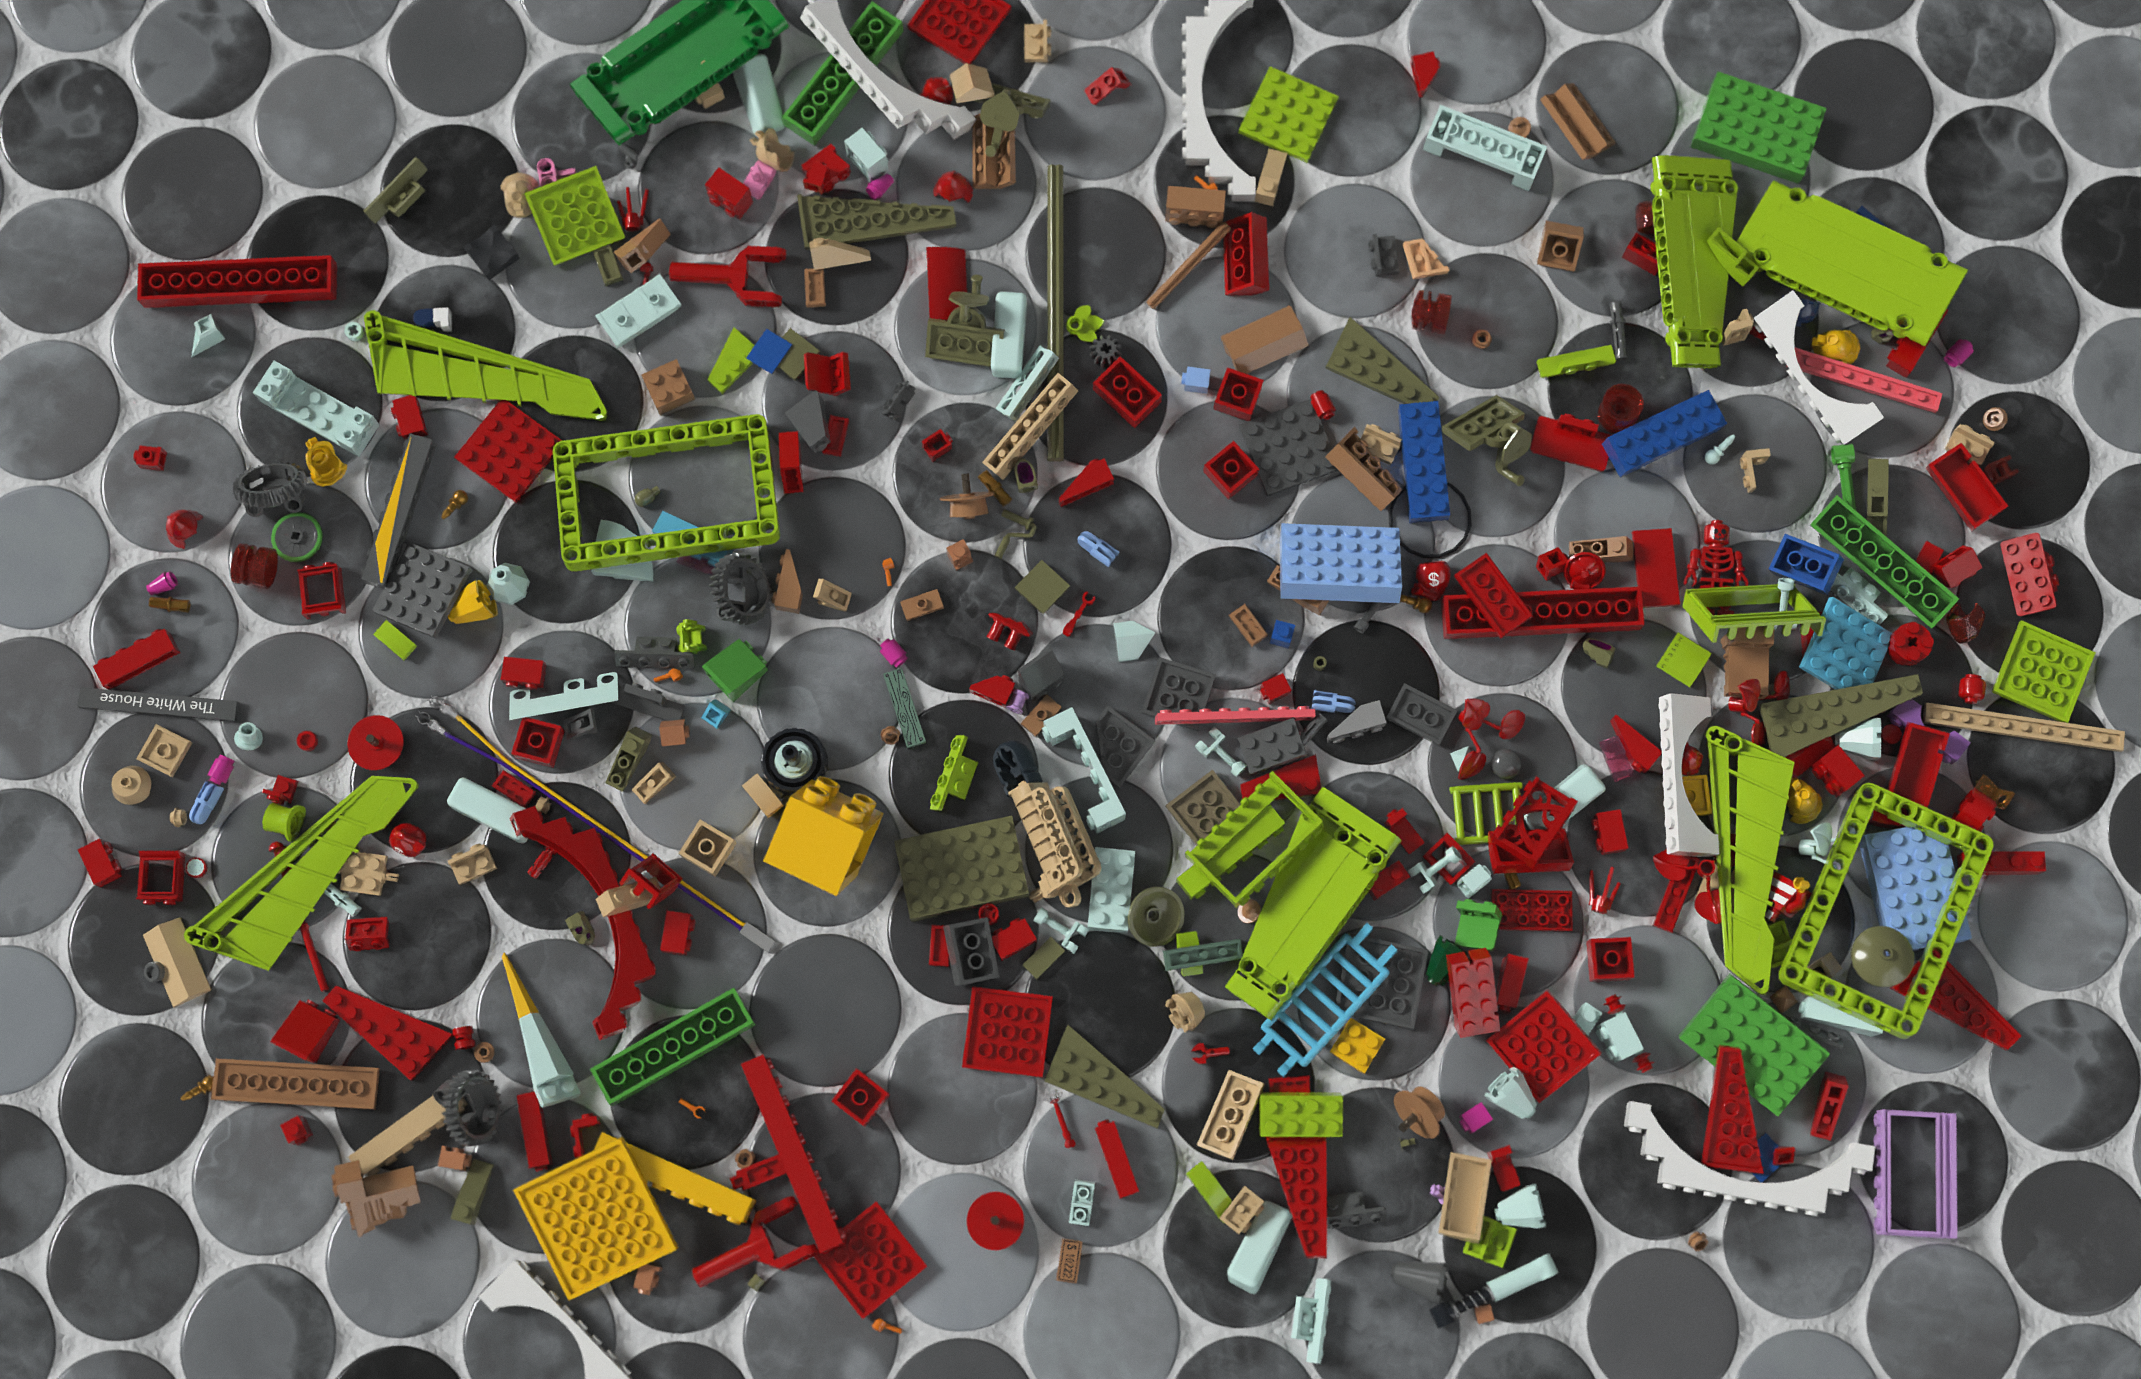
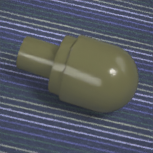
[634,486,661,507]

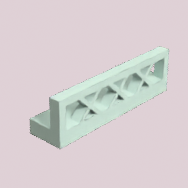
[996,345,1059,422]

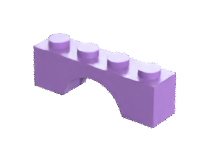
[1886,699,1971,765]

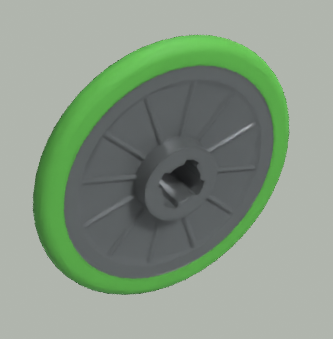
[271,512,323,562]

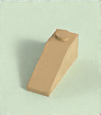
[1255,149,1287,206]
[809,238,871,270]

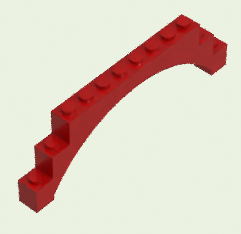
[509,806,656,1040]

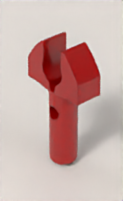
[1191,1043,1230,1065]

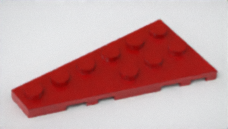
[1890,950,2021,1050]
[1701,1045,1764,1174]
[1265,1137,1327,1259]

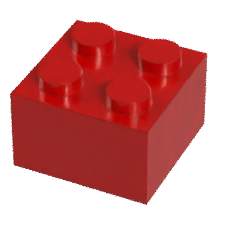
[705,167,753,220]
[1213,367,1264,421]
[1203,440,1259,500]
[511,717,565,768]
[1811,745,1865,797]
[1586,937,1635,982]
[831,1068,890,1127]

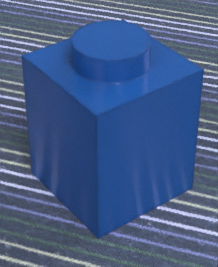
[1270,620,1295,649]

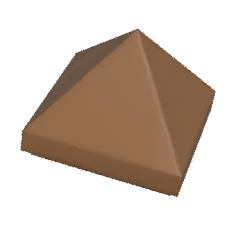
[1769,985,1798,1013]

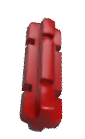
[527,847,556,879]

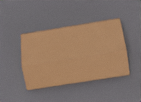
[1540,83,1616,160]
[972,113,1016,189]
[1221,305,1309,374]

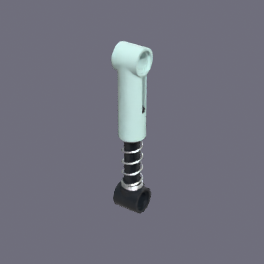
[1429,1253,1559,1329]

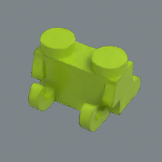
[676,619,707,654]

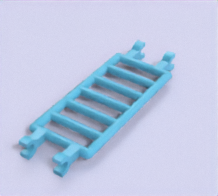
[1253,923,1398,1077]

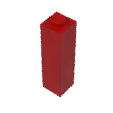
[516,1092,553,1172]
[1095,1119,1139,1199]

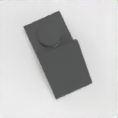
[563,709,598,740]

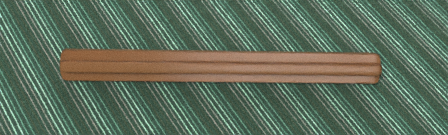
[1146,223,1230,309]

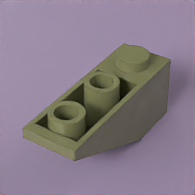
[605,726,653,792]

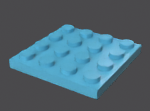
[1799,597,1892,690]

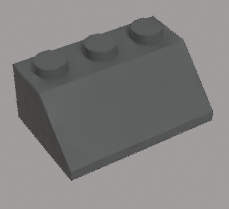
[943,917,999,986]

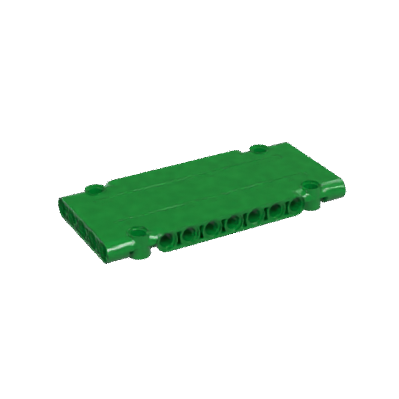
[570,0,789,146]

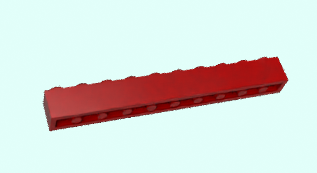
[741,1054,846,1255]

